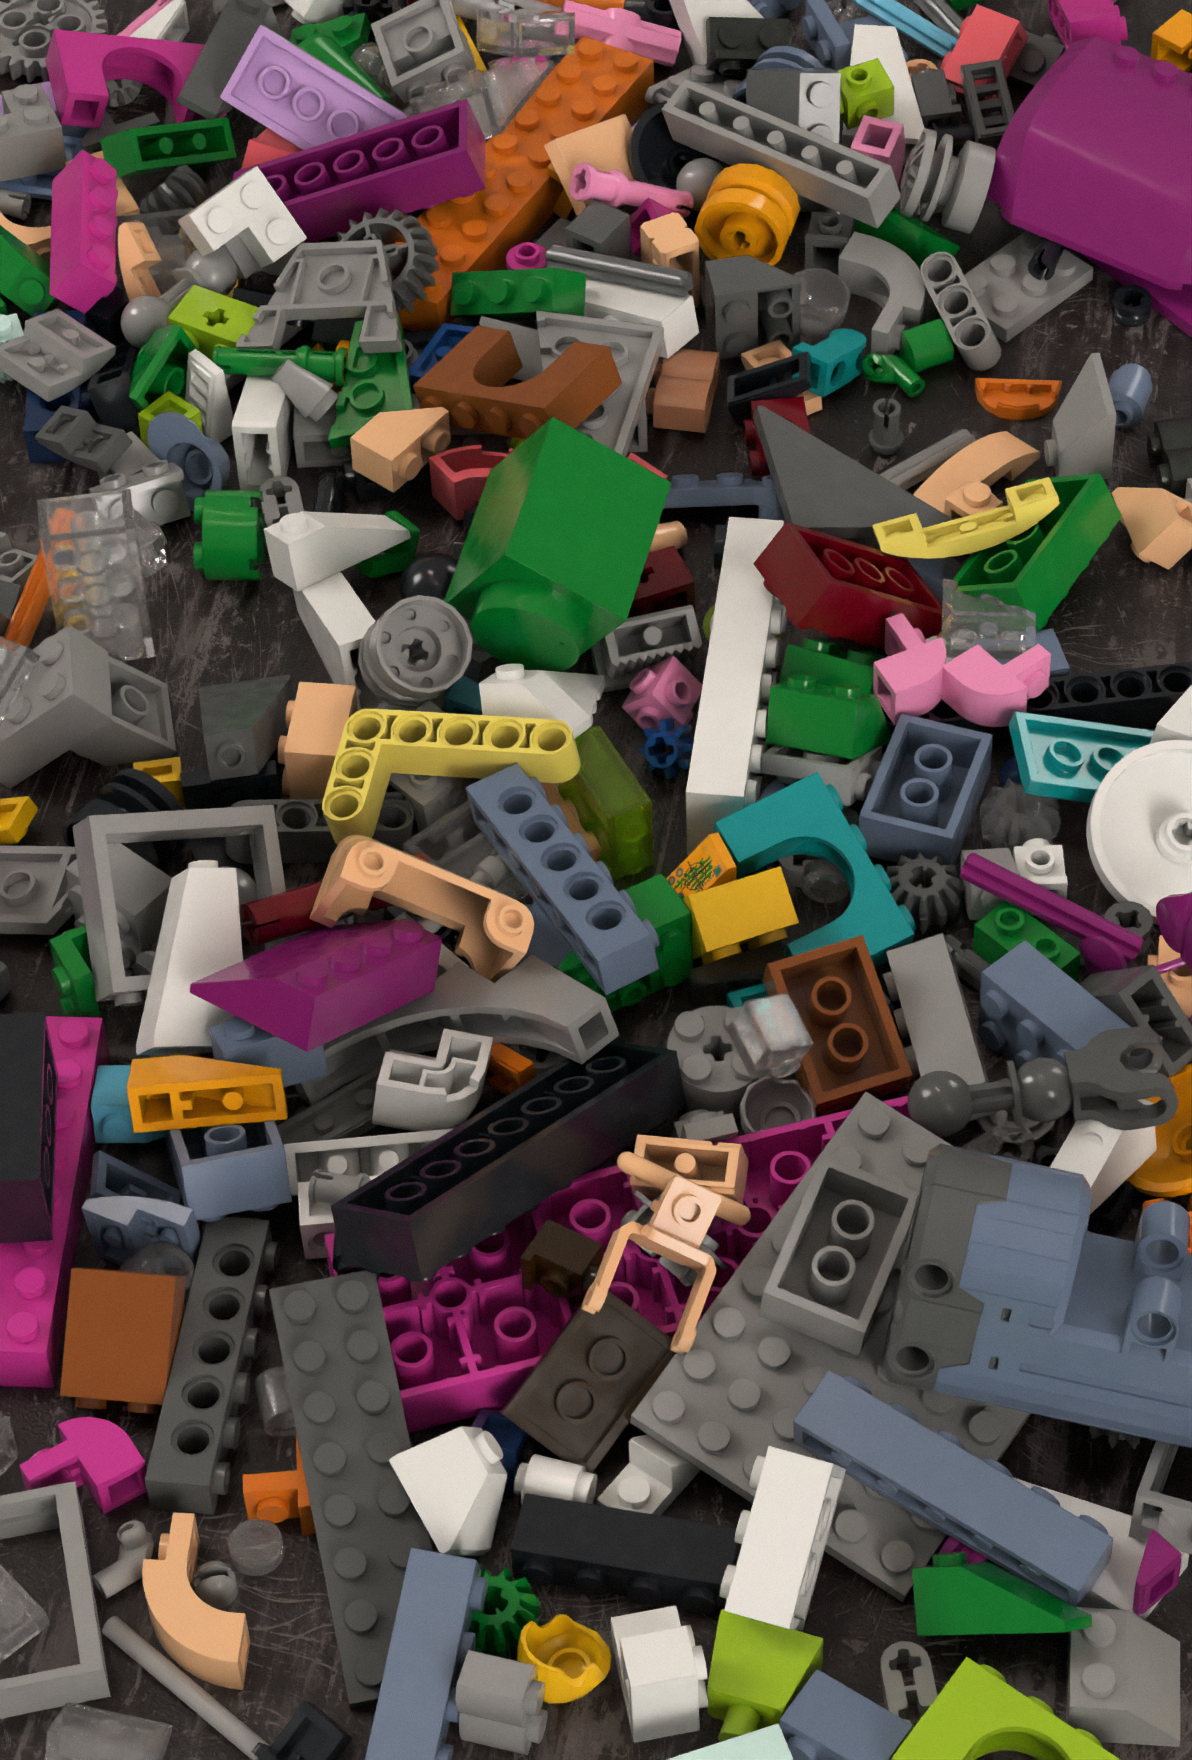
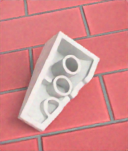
[479,664,605,739]

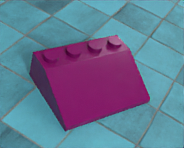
[190,919,442,1052]

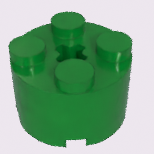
[194,490,265,581]

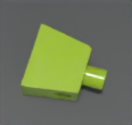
[707,1609,823,1742]

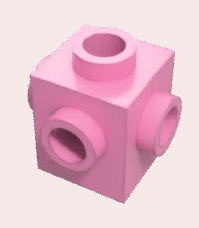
[622,655,703,730]

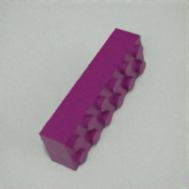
[233,99,485,243]

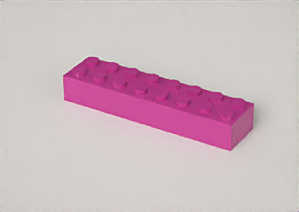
[0,1016,110,1388]

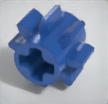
[638,718,694,779]

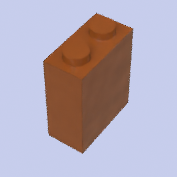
[60,1267,186,1414]

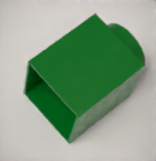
[444,417,671,672]

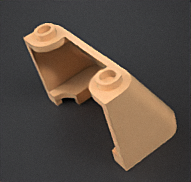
[309,834,534,983]

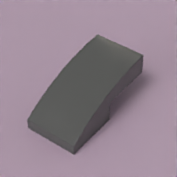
[35,405,133,474]

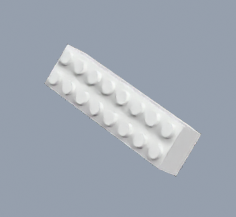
[686,517,787,855]

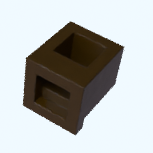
[520,1219,603,1304]

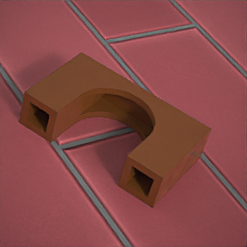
[413,326,622,440]

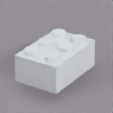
[720,1446,846,1631]

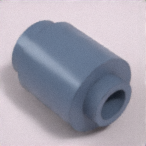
[1108,363,1153,428]

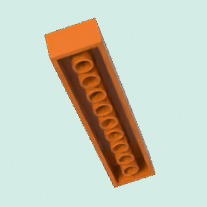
[395,36,654,332]

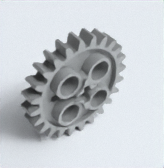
[0,0,109,83]

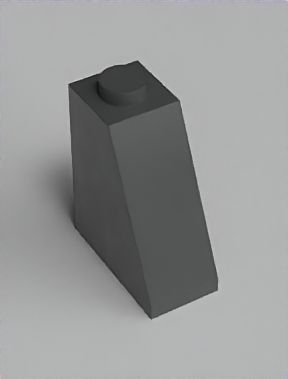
[1079,965,1192,1078]

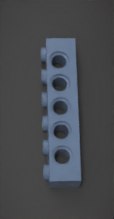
[465,763,660,995]

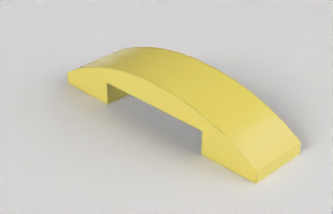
[872,477,1060,559]

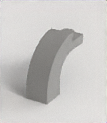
[838,231,925,355]

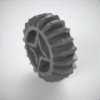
[336,207,440,318]

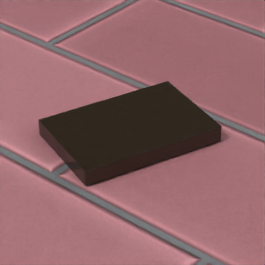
[500,1291,676,1473]

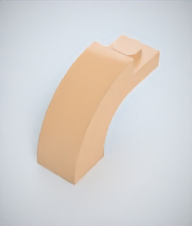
[142,1512,250,1690]

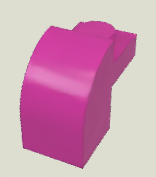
[19,1417,147,1515]

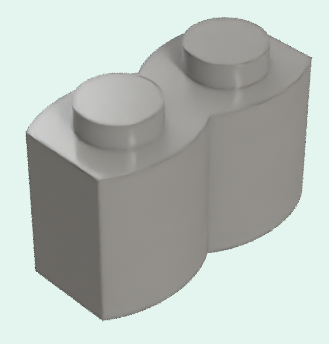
[455,1650,548,1755]

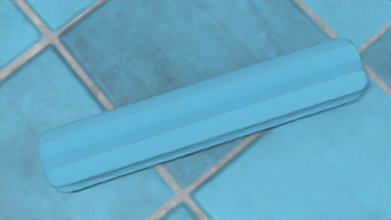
[852,0,958,59]

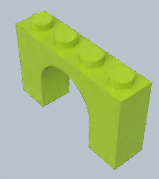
[891,1657,1120,1760]

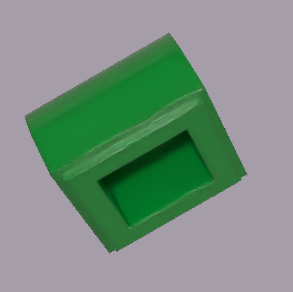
[899,318,954,373]

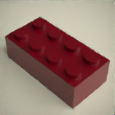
[753,522,952,650]

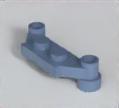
[658,472,785,524]

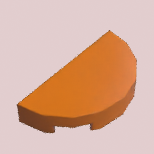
[974,378,1062,421]
[487,1043,537,1095]

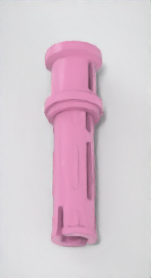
[570,162,693,218]

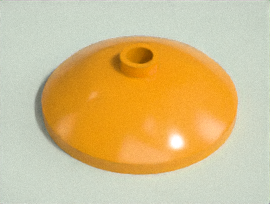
[1126,1063,1192,1197]

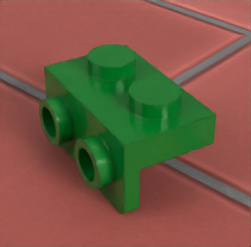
[49,924,101,1018]

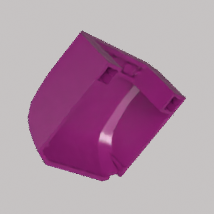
[985,36,1192,290]

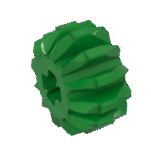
[469,1566,540,1658]

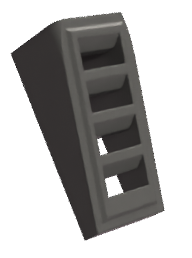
[960,59,1015,150]

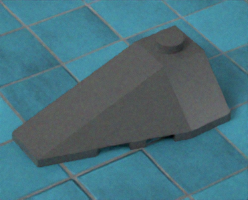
[176,0,284,119]

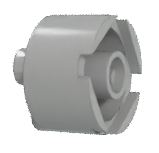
[667,1006,768,1120]

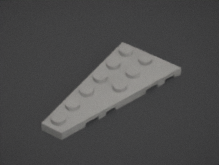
[536,310,664,457]

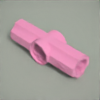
[556,0,682,67]

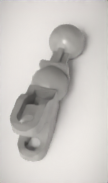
[121,234,305,349]

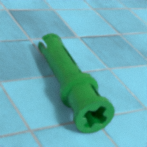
[212,345,348,387]

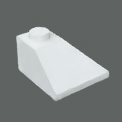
[389,1426,508,1556]

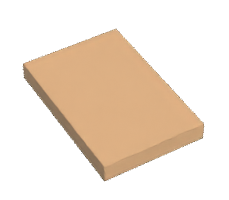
[544,114,635,216]

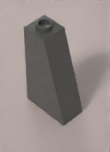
[198,674,294,781]

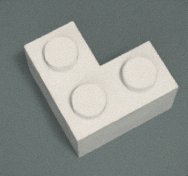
[178,166,307,268]
[611,1605,708,1743]

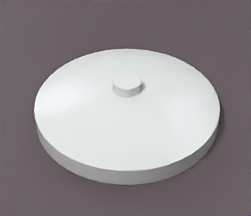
[1086,740,1192,925]

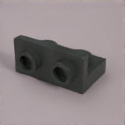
[706,17,790,75]

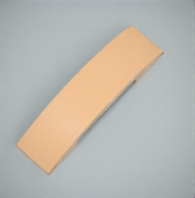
[913,431,1040,513]

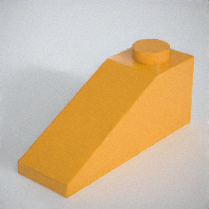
[127,1055,288,1133]

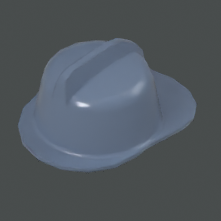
[147,411,231,512]

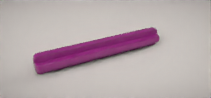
[959,853,1143,962]

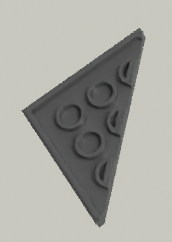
[753,406,954,539]

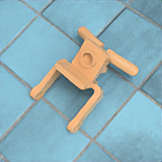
[581,1151,751,1355]

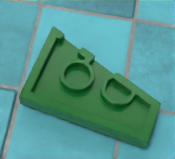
[328,313,415,449]

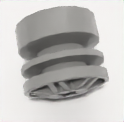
[899,128,996,234]
[358,595,473,708]

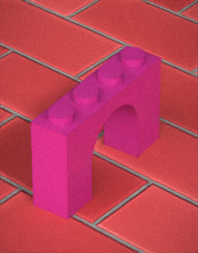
[45,29,226,128]

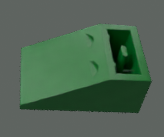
[557,873,693,1012]

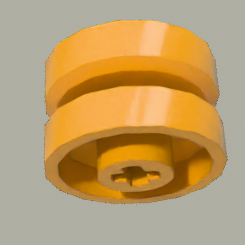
[694,163,800,266]

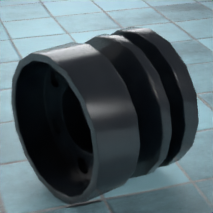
[62,768,191,869]

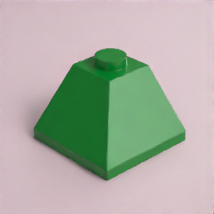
[129,324,199,412]

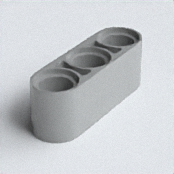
[920,252,1001,371]

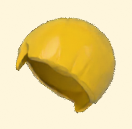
[517,1614,612,1704]

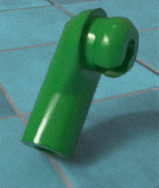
[861,353,925,397]

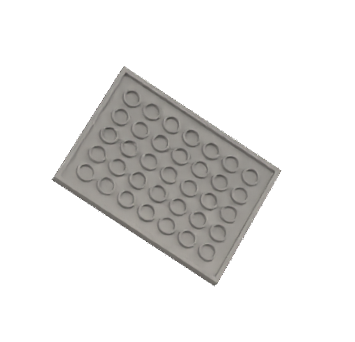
[630,1092,1089,1603]

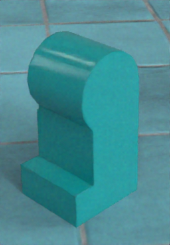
[792,328,866,397]

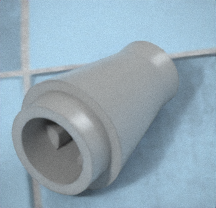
[271,358,338,422]

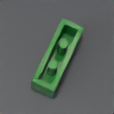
[100,117,237,180]
[450,267,586,321]

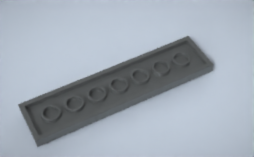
[269,1270,433,1710]

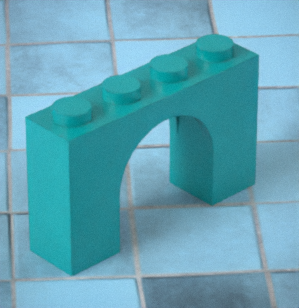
[714,772,916,968]

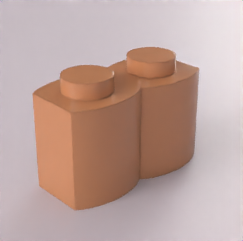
[646,348,720,433]

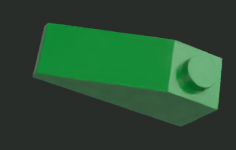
[0,225,60,318]
[912,1552,1092,1636]

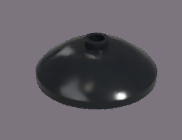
[628,101,732,218]

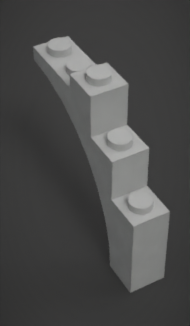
[294,955,619,1106]

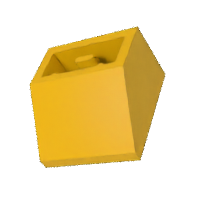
[682,866,799,966]

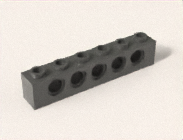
[145,1217,280,1515]

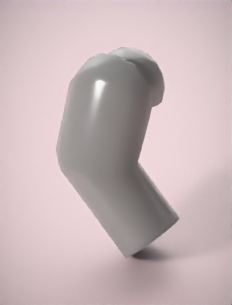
[92,1520,154,1599]

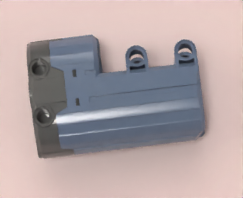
[881,1144,1192,1449]

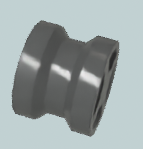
[1104,901,1153,962]

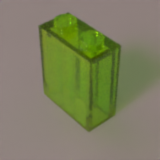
[559,725,654,881]

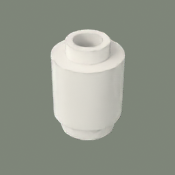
[514,1454,597,1506]

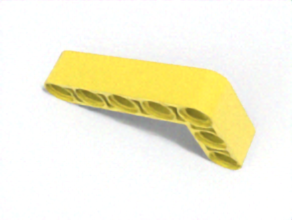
[322,708,581,845]

